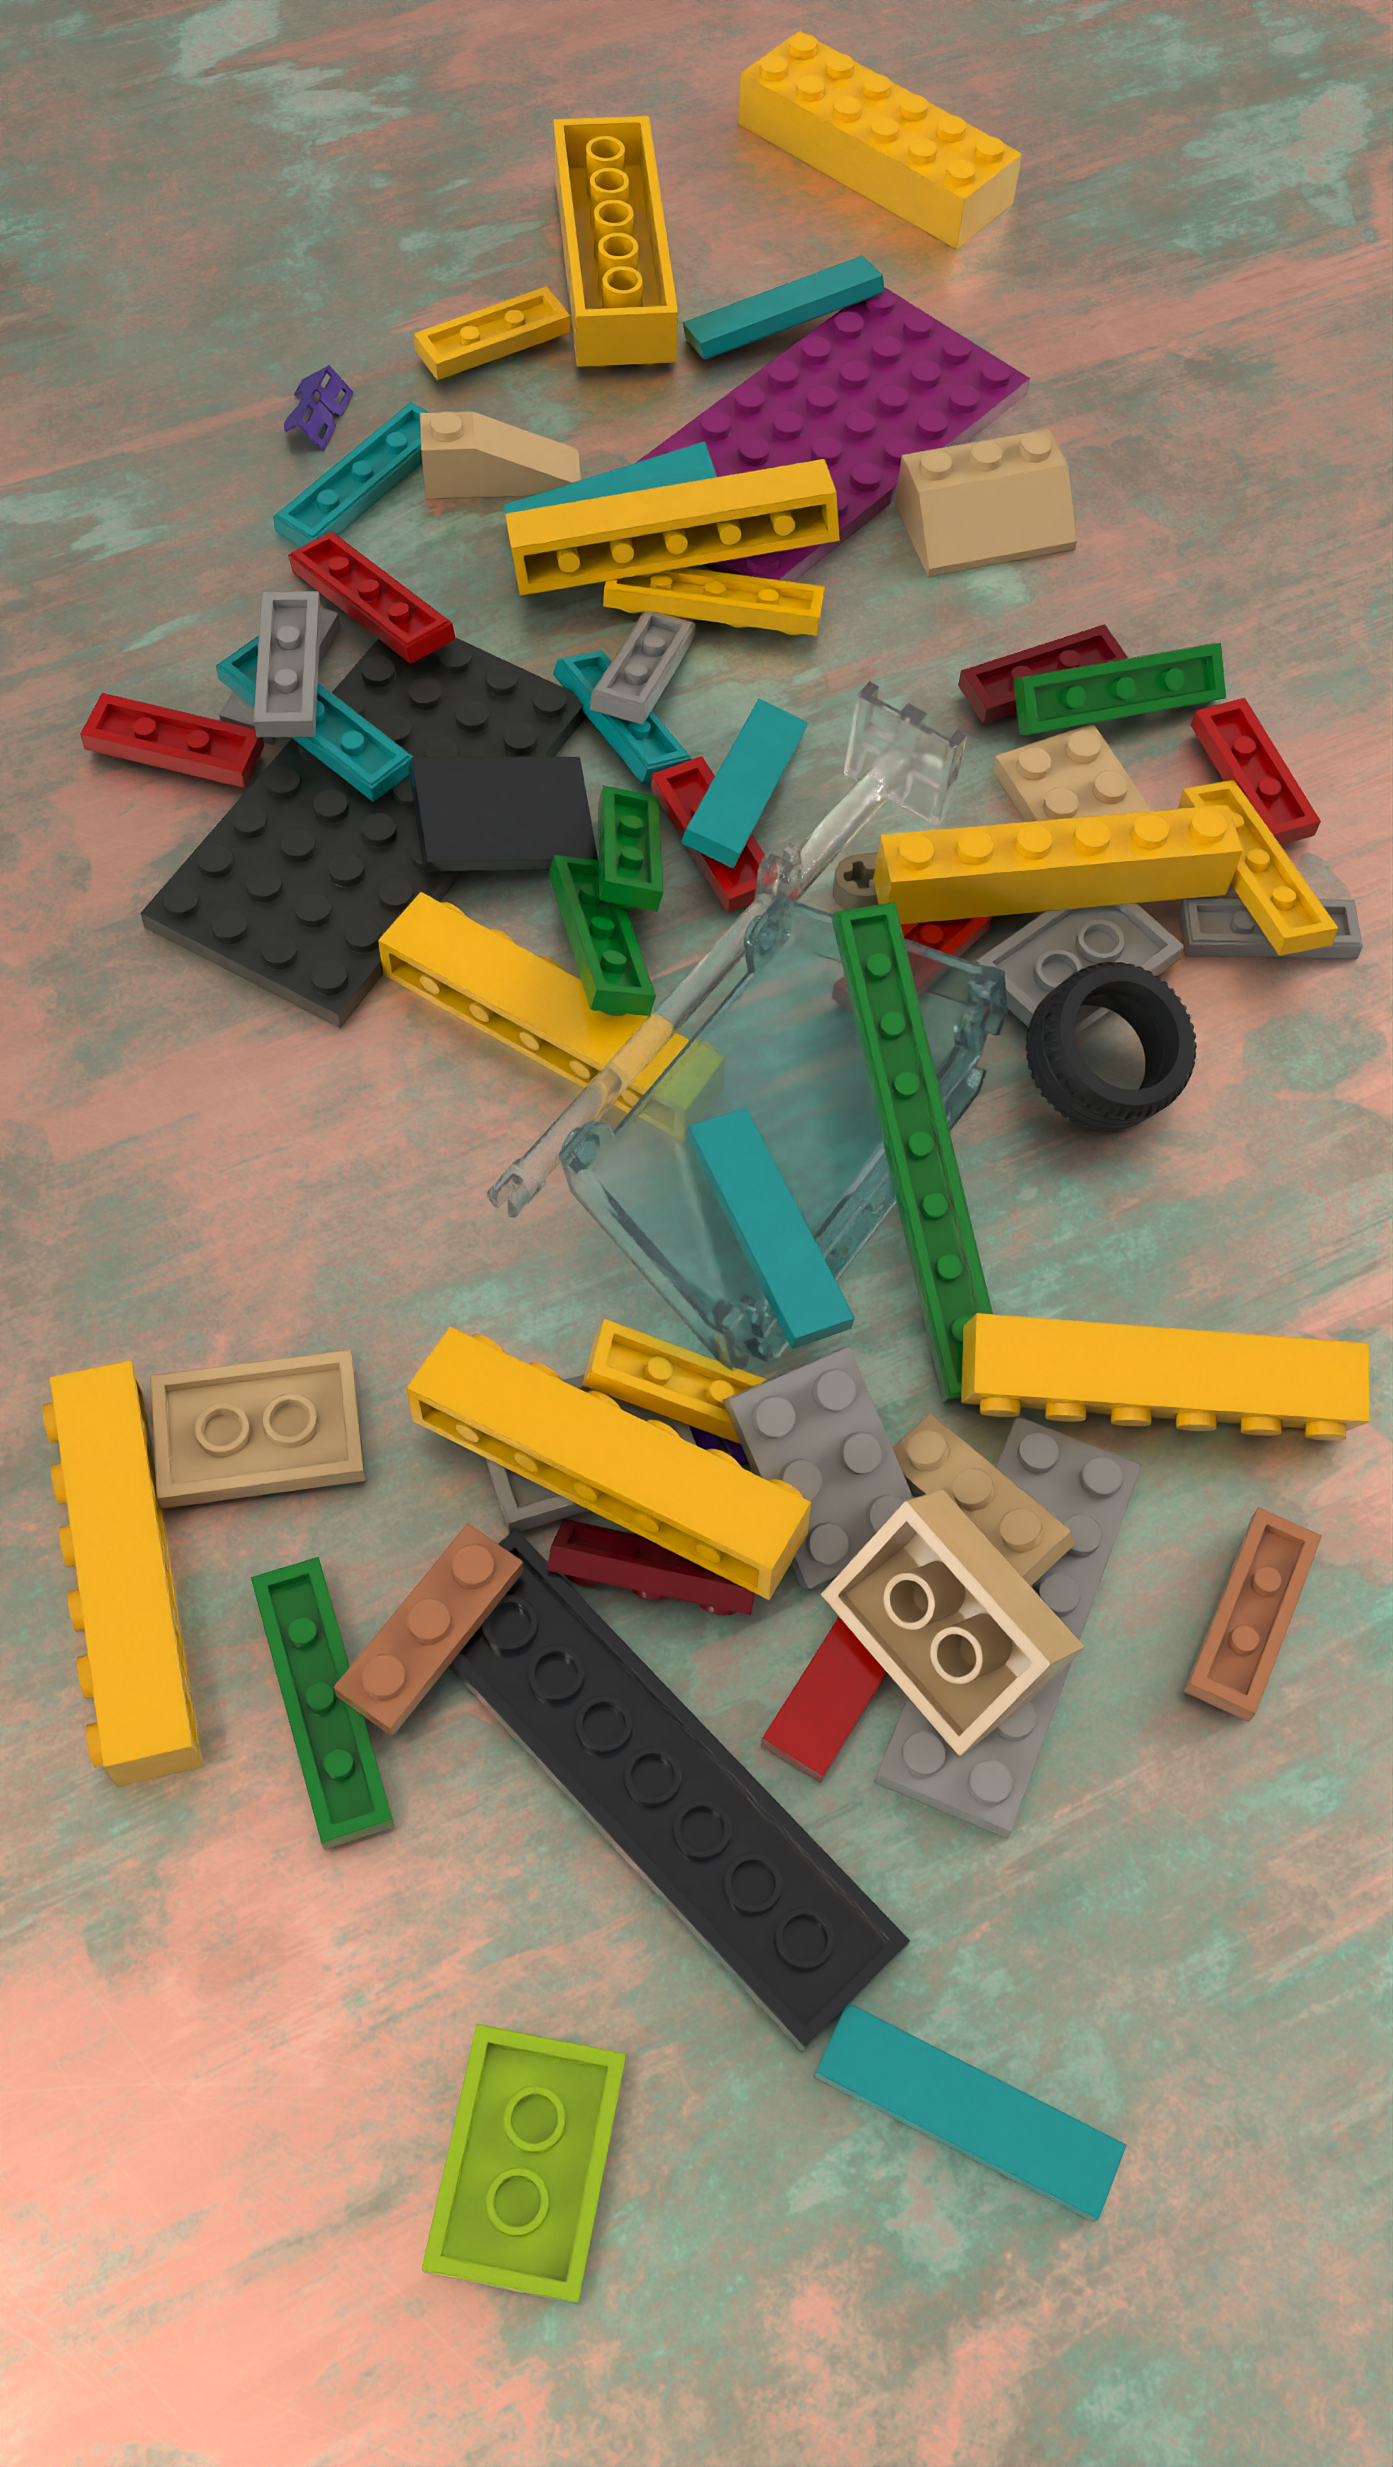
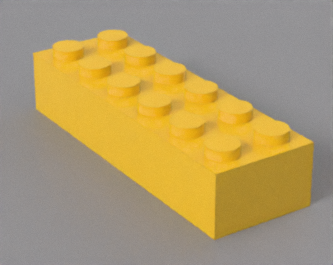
[738,30,1022,250]
[553,116,678,367]

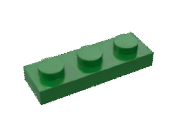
[598,785,664,912]

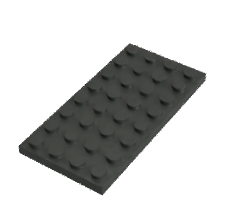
[140,638,586,1028]

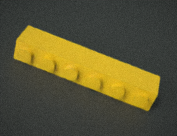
[505,459,840,596]
[873,804,1243,924]
[378,892,724,1144]
[961,1313,1370,1441]
[406,1326,811,1600]
[42,1360,203,1787]

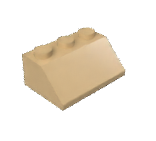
[895,429,1077,577]
[820,1489,1085,1757]

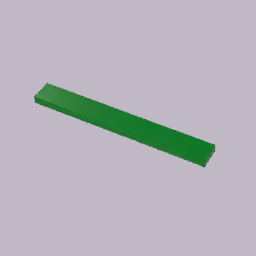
[832,902,993,1402]

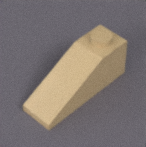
[420,411,581,499]

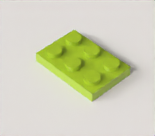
[421,2023,626,2305]

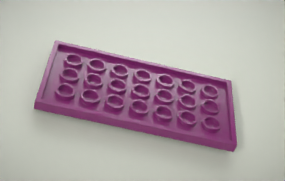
[636,287,1030,582]

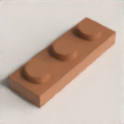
[1183,1507,1322,1722]
[334,1523,524,1737]

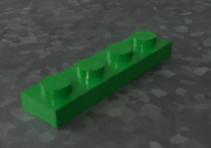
[1013,643,1226,735]
[549,855,656,1016]
[251,1557,395,1850]

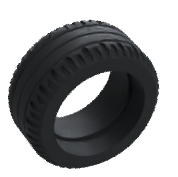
[1026,962,1197,1131]

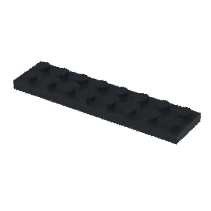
[448,1529,910,2053]

